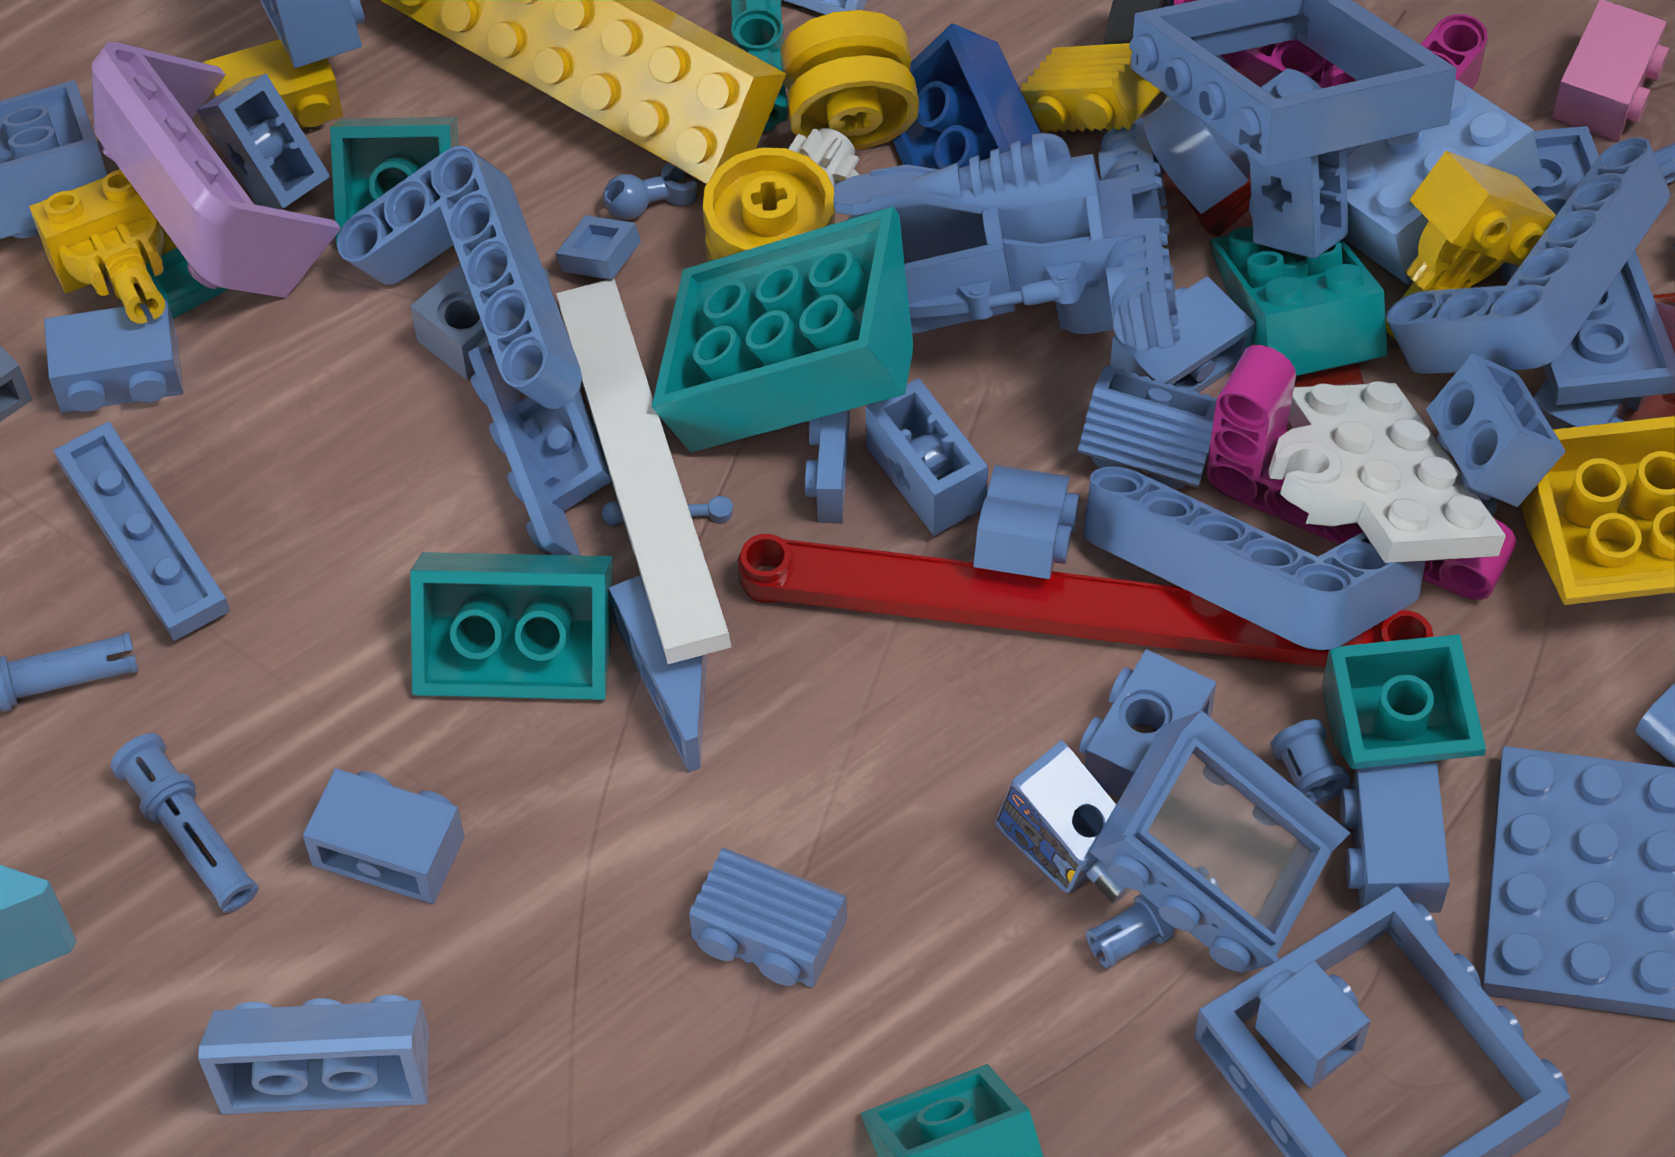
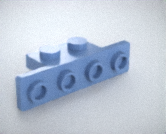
[468,345,612,555]

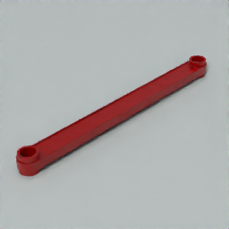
[738,533,1434,668]

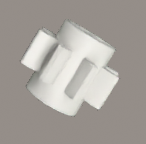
[789,128,859,187]

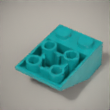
[1209,226,1387,376]

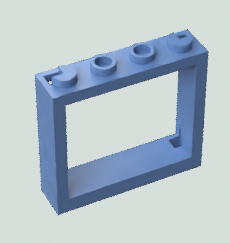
[1129,0,1457,167]
[1194,886,1571,1157]

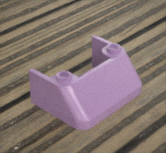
[91,42,341,298]

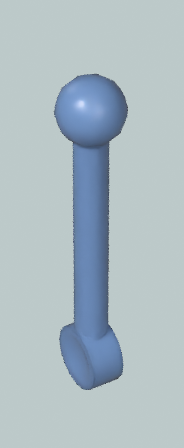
[602,496,733,526]

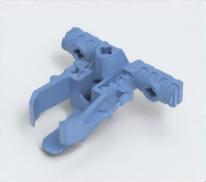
[833,118,1180,350]

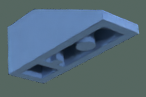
[609,575,707,773]

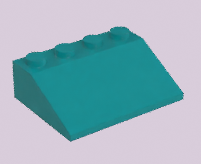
[652,206,913,452]

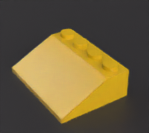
[1520,416,1675,605]

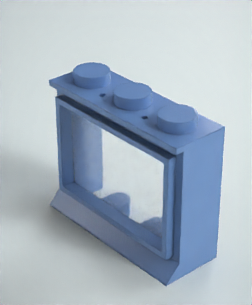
[1089,710,1350,973]

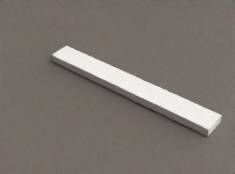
[556,279,731,664]

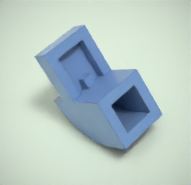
[1143,96,1250,214]

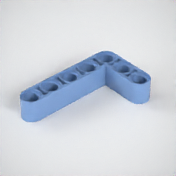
[1386,137,1671,374]
[337,146,582,409]
[1084,467,1426,650]

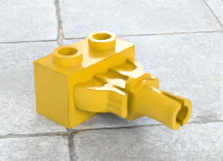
[1385,151,1556,339]
[29,169,177,324]

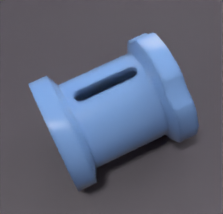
[1270,719,1351,805]

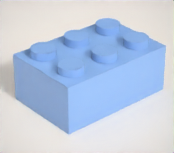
[1343,79,1544,285]

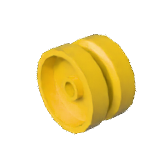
[780,10,919,150]
[703,148,836,262]

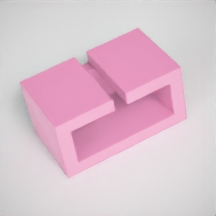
[1551,0,1670,142]

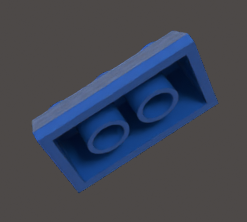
[892,23,1040,169]

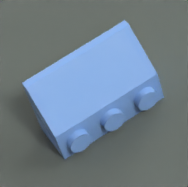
[198,995,429,1115]

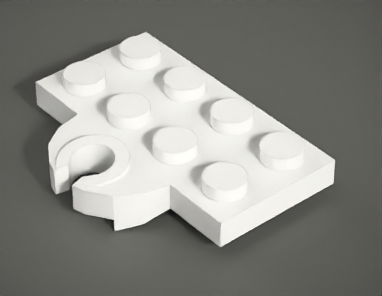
[1268,381,1506,563]

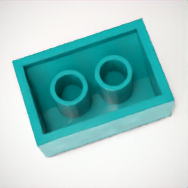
[410,552,612,700]

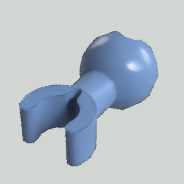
[602,162,698,220]

